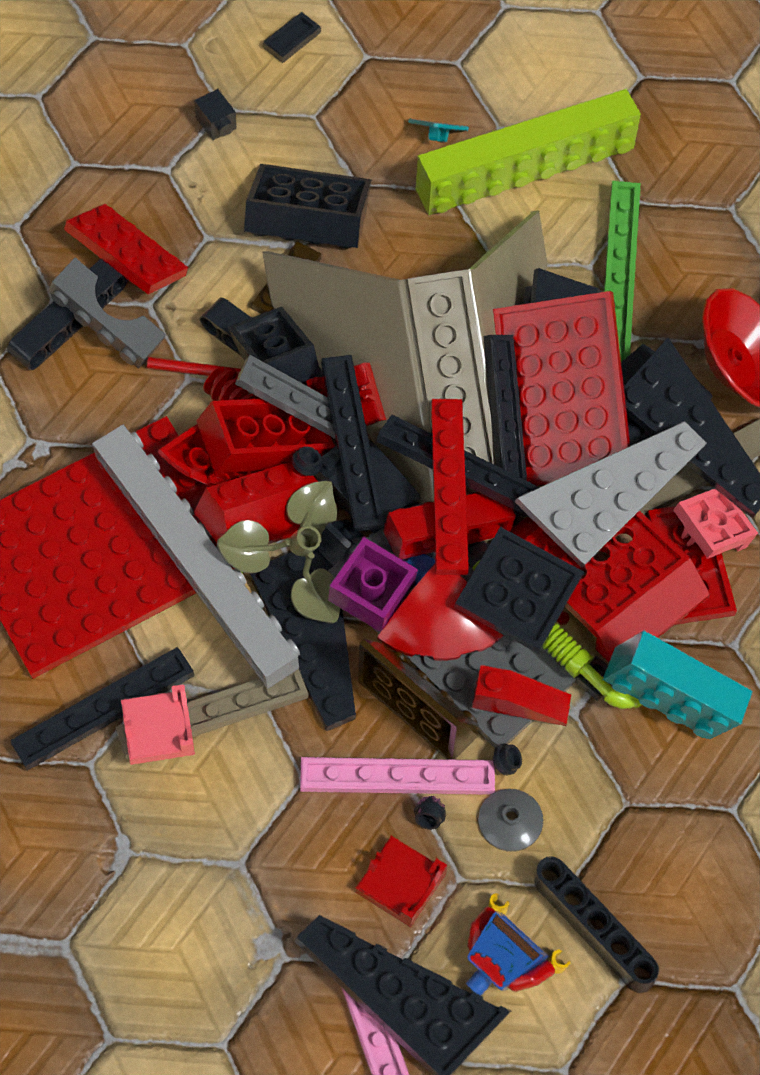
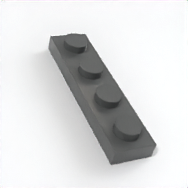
[235,355,335,438]

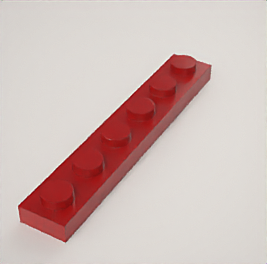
[431,399,469,575]

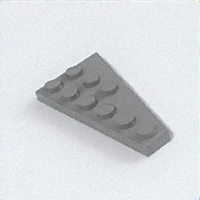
[515,422,707,568]

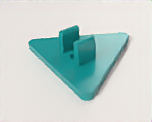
[408,118,469,142]

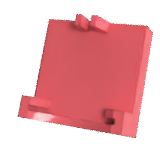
[673,488,758,559]
[121,684,195,765]

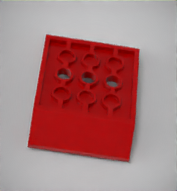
[510,511,710,662]

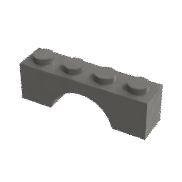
[48,258,166,368]

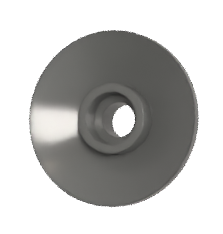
[478,789,543,852]

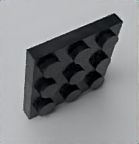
[454,527,584,654]

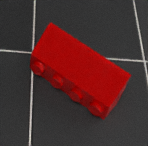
[194,462,318,545]

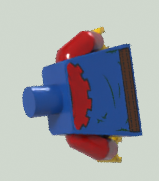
[466,893,570,996]

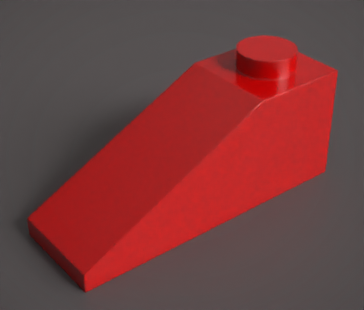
[472,665,572,726]

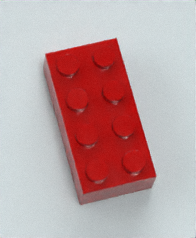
[196,399,335,473]

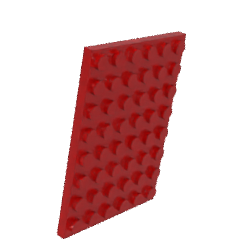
[0,416,235,679]

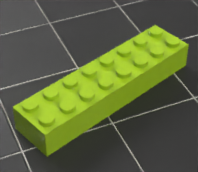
[416,88,641,215]

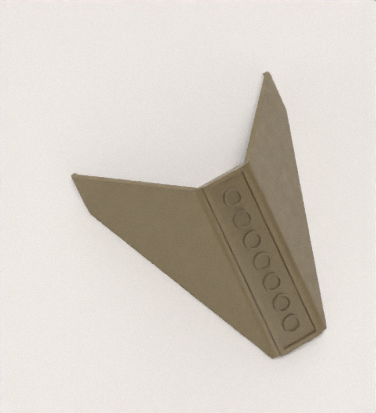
[262,210,547,505]

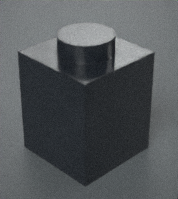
[194,89,237,140]

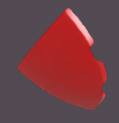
[158,424,262,486]
[377,564,504,661]

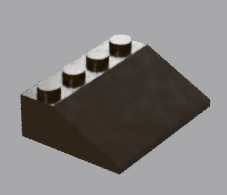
[358,639,479,760]

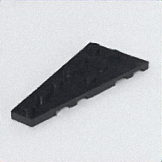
[624,338,760,519]
[249,549,356,731]
[294,915,511,1075]

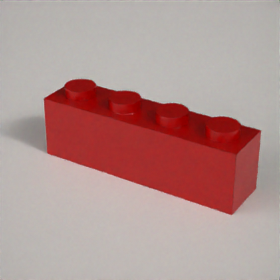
[383,492,516,560]

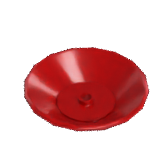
[702,288,760,408]

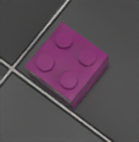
[328,537,418,632]

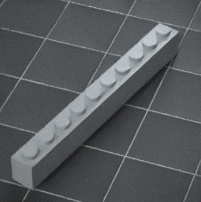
[92,424,300,689]

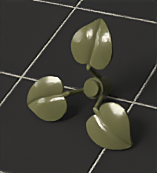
[217,481,340,624]

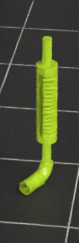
[472,560,641,709]

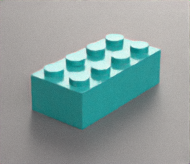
[603,630,753,739]

